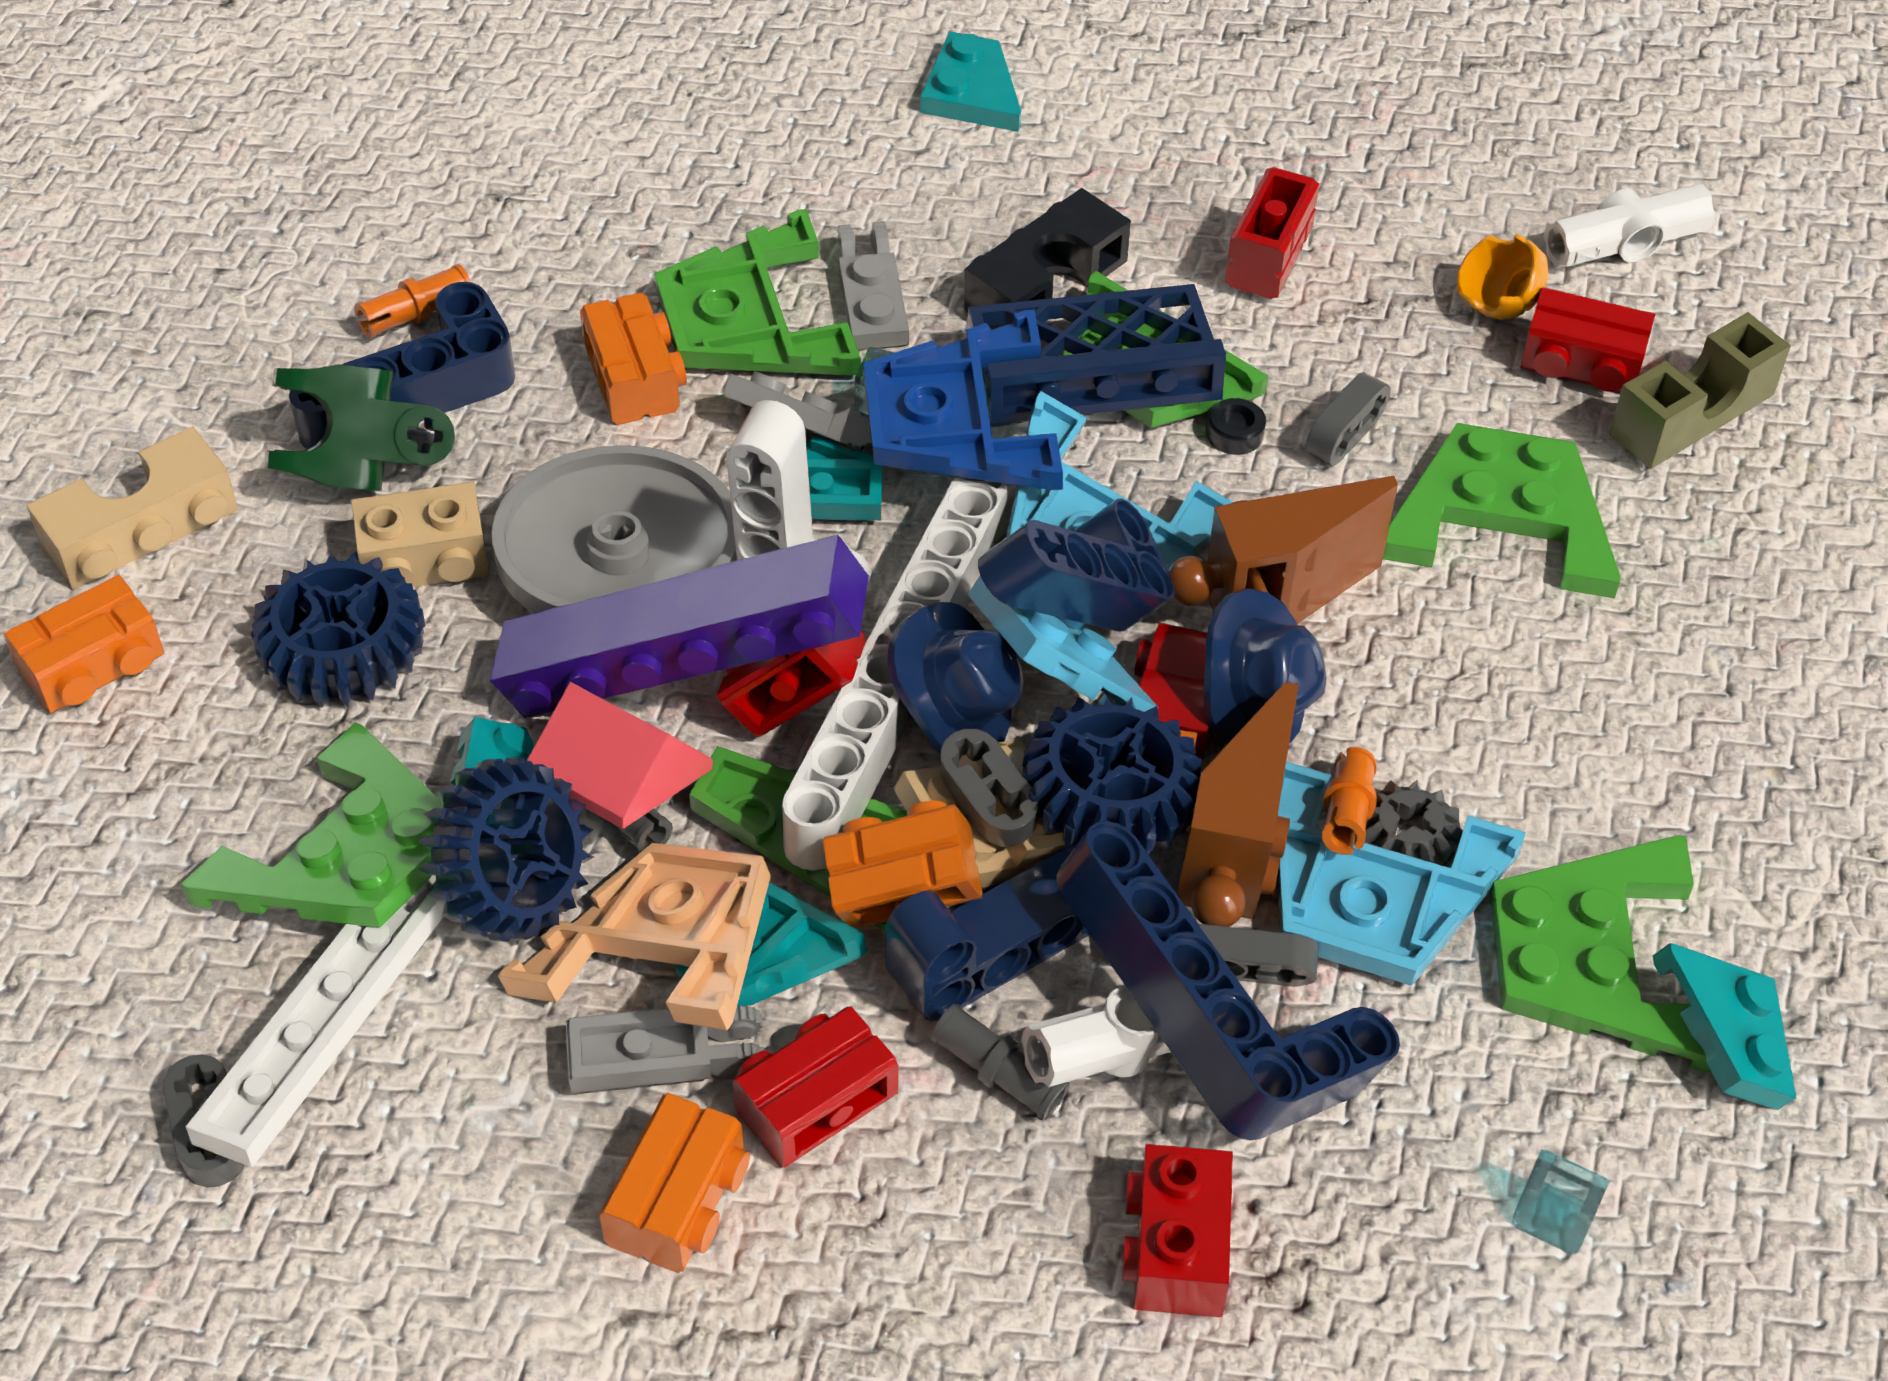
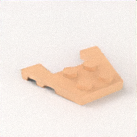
[498,843,771,1030]

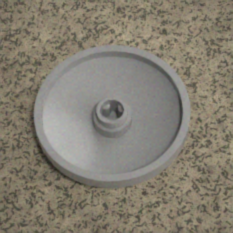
[492,445,737,613]

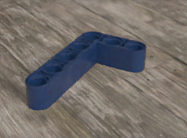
[1057,821,1400,1141]

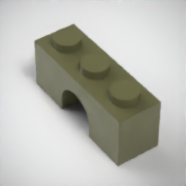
[1609,312,1791,469]

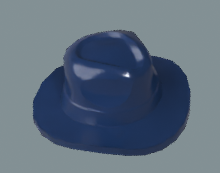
[1204,589,1327,746]
[887,602,1024,760]

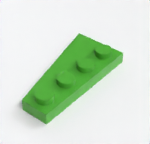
[689,746,908,932]

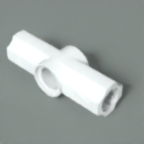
[1543,184,1716,268]
[1021,985,1171,1087]

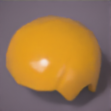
[1457,234,1549,320]

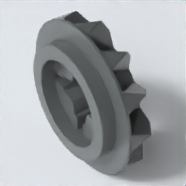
[1365,780,1463,866]

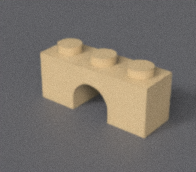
[26,426,238,590]

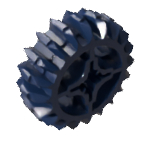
[251,551,426,708]
[1022,694,1203,854]
[418,757,595,942]

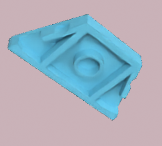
[968,576,1159,712]

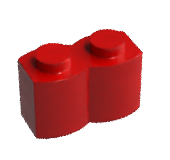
[1134,622,1212,761]

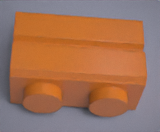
[580,292,687,425]
[3,574,165,714]
[823,801,983,929]
[599,1092,750,1273]

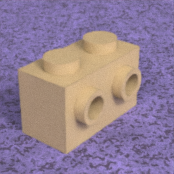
[351,481,490,587]

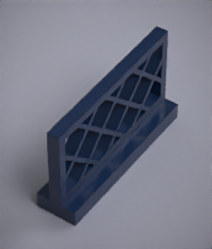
[968,284,1226,424]

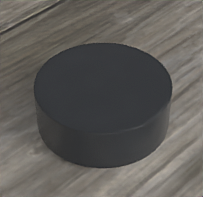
[1206,398,1266,455]

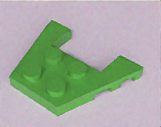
[654,209,861,375]
[1383,423,1620,598]
[180,722,443,928]
[1490,835,1711,1072]

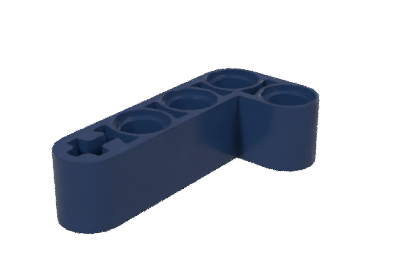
[289,282,516,449]
[978,499,1175,632]
[885,845,1090,1022]

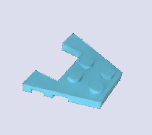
[1006,391,1234,570]
[1277,762,1526,986]

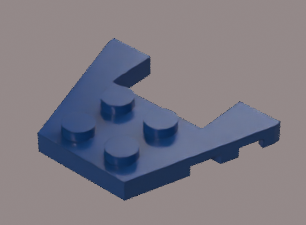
[863,309,1063,490]

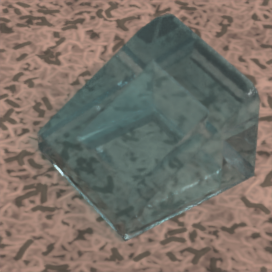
[1512,1149,1610,1254]

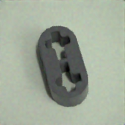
[1305,372,1391,466]
[941,729,1038,847]
[163,1054,244,1188]

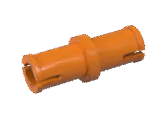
[354,264,471,338]
[1322,747,1377,855]

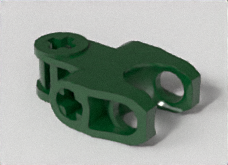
[264,364,455,491]

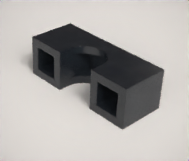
[964,188,1131,330]

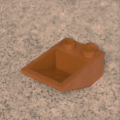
[1168,476,1398,624]
[1177,682,1299,927]

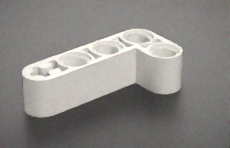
[726,400,872,582]

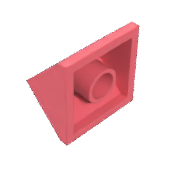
[527,682,713,829]

